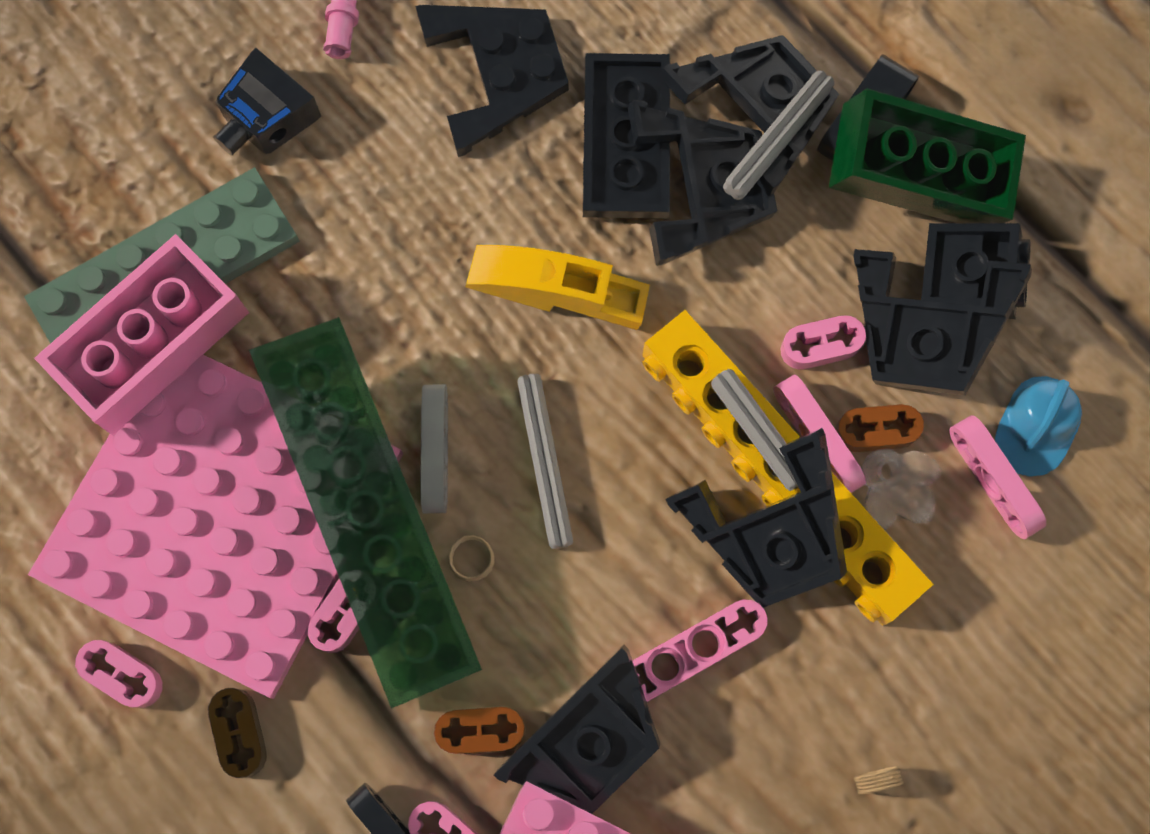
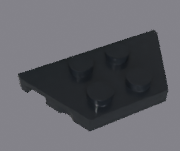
[494,644,661,814]

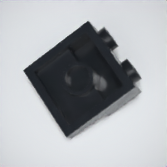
[921,223,1031,319]

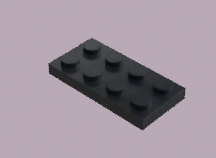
[583,53,670,219]

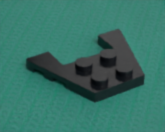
[415,5,569,157]
[660,35,839,197]
[628,100,778,266]
[853,249,1032,396]
[665,428,847,608]

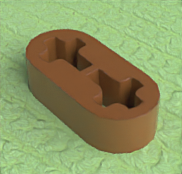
[835,404,924,452]
[434,707,525,754]

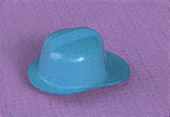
[995,376,1082,477]

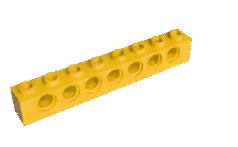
[642,310,934,626]

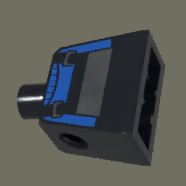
[213,48,321,156]

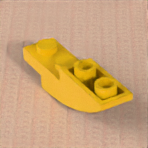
[465,245,650,330]

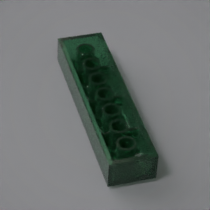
[249,317,482,709]

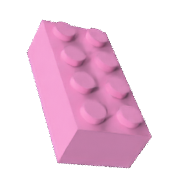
[34,234,249,435]

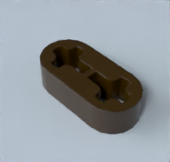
[208,688,267,778]

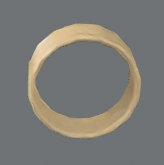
[448,535,494,582]
[854,766,904,794]

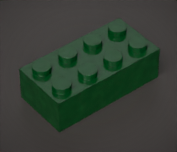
[829,88,1026,223]

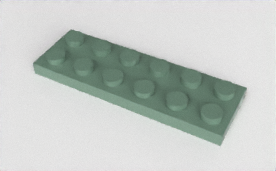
[24,167,300,344]

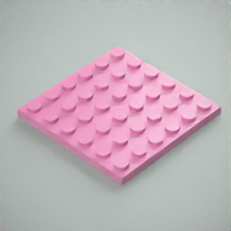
[28,355,403,699]

